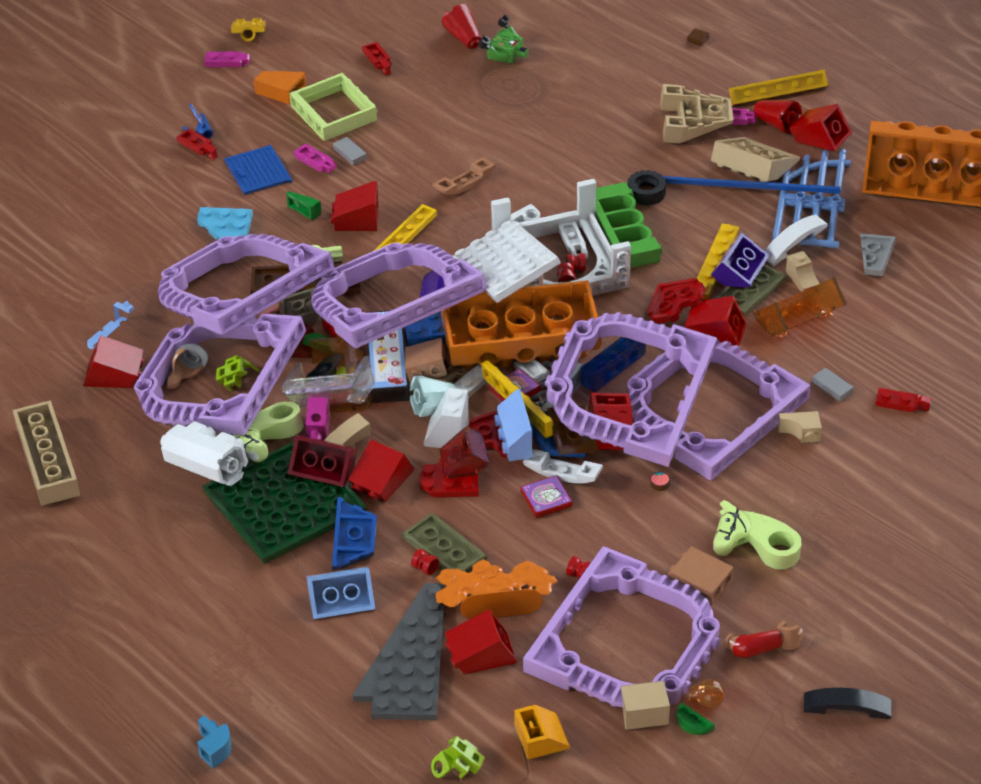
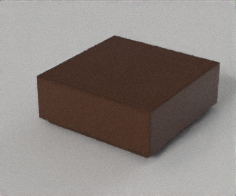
[687,28,709,46]

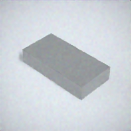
[333,137,367,166]
[812,368,854,402]

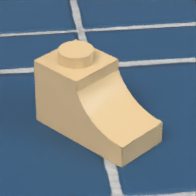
[786,251,820,294]
[778,411,822,443]

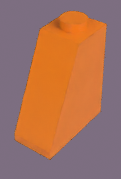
[253,71,306,104]

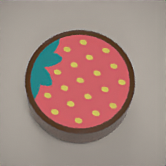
[650,472,670,491]

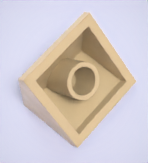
[621,681,670,730]

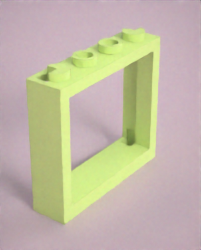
[290,73,378,141]

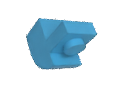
[197,715,232,768]

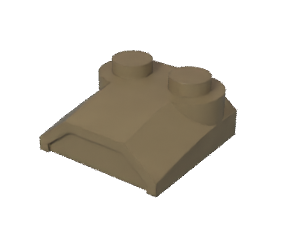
[281,287,320,325]

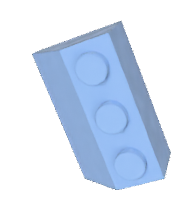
[494,389,532,461]
[306,567,375,619]

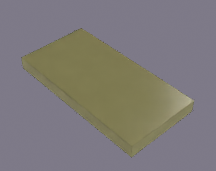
[714,264,787,318]
[402,513,487,573]

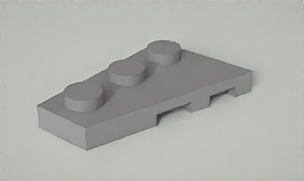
[860,233,896,276]

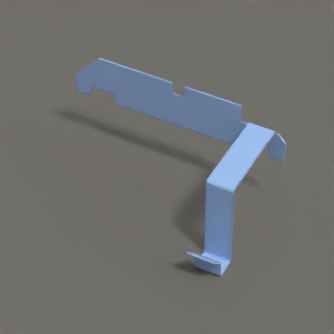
[87,300,134,349]

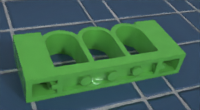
[596,182,663,268]

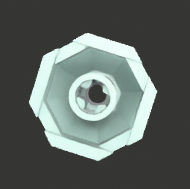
[410,376,457,417]

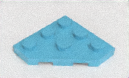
[197,207,253,240]

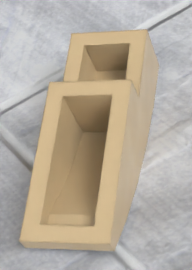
[325,413,371,448]

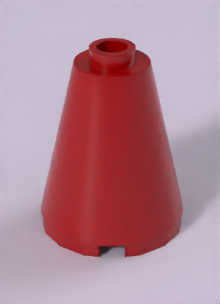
[441,4,481,49]
[753,100,802,134]

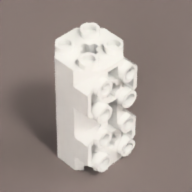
[160,421,248,486]

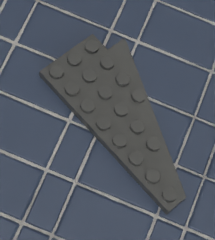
[353,583,446,720]

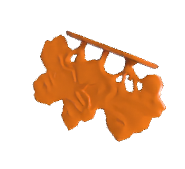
[436,559,558,619]

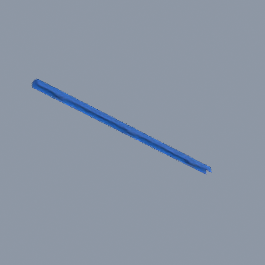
[663,176,841,194]

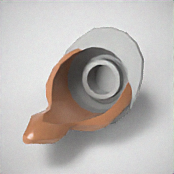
[166,343,209,389]

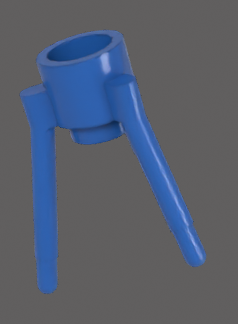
[182,104,214,139]

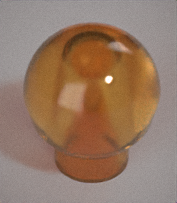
[689,678,725,709]

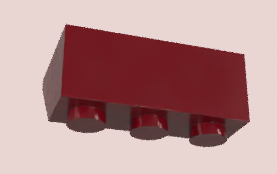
[288,435,358,487]

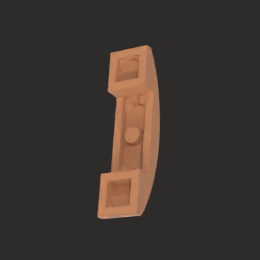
[433,157,495,195]

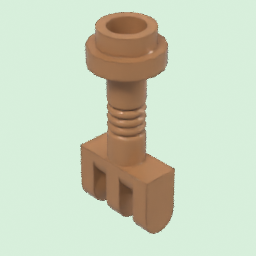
[435,365,469,382]

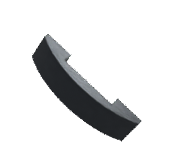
[803,687,891,719]

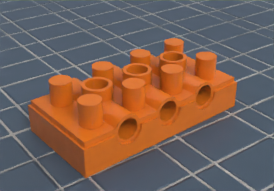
[862,121,981,207]
[441,280,601,371]

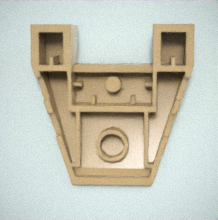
[660,84,733,143]

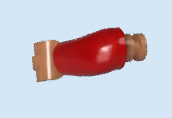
[724,621,803,658]

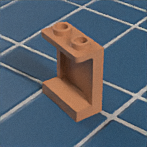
[405,338,447,384]
[668,546,734,606]

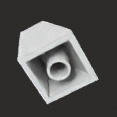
[424,388,469,449]

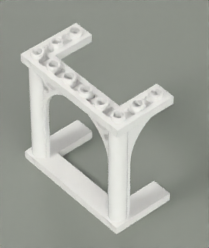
[491,179,631,296]

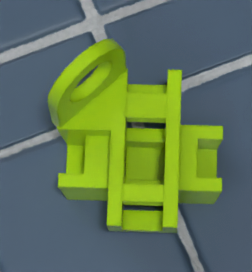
[216,355,261,391]
[431,736,485,779]

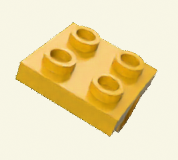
[231,18,266,42]

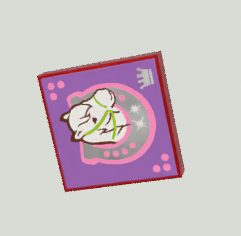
[488,368,542,402]
[520,475,573,518]

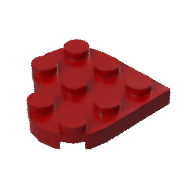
[647,278,706,324]
[465,410,507,458]
[419,449,479,498]

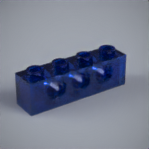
[581,337,646,393]

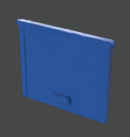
[224,144,292,195]

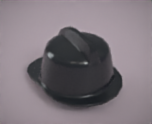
[305,352,343,392]

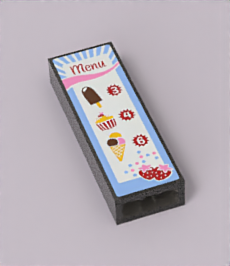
[365,310,410,403]

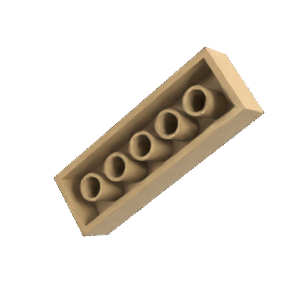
[13,400,80,506]

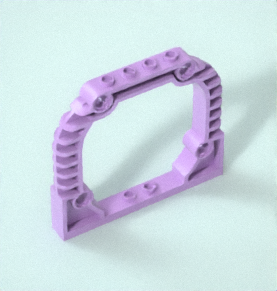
[158,234,334,335]
[311,243,487,349]
[545,312,717,467]
[134,314,306,436]
[627,340,811,481]
[523,546,720,707]

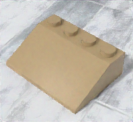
[711,137,800,182]

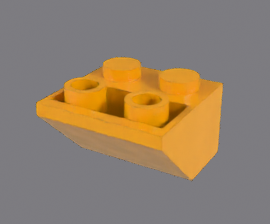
[514,705,570,760]

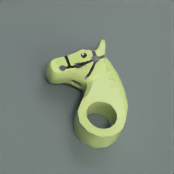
[230,401,304,462]
[713,500,801,569]

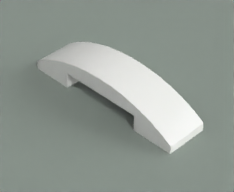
[765,215,828,267]
[523,449,603,483]

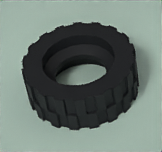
[627,170,666,206]

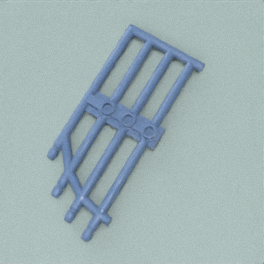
[772,149,851,249]

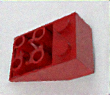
[587,393,633,450]

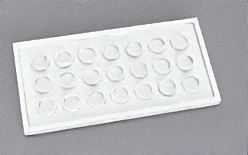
[453,220,561,303]

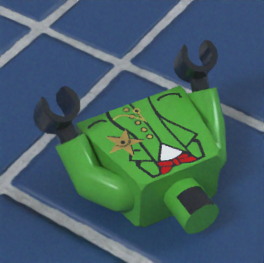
[479,14,529,63]

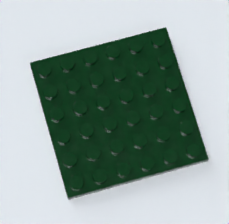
[202,441,367,564]

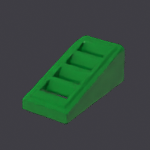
[286,191,322,221]

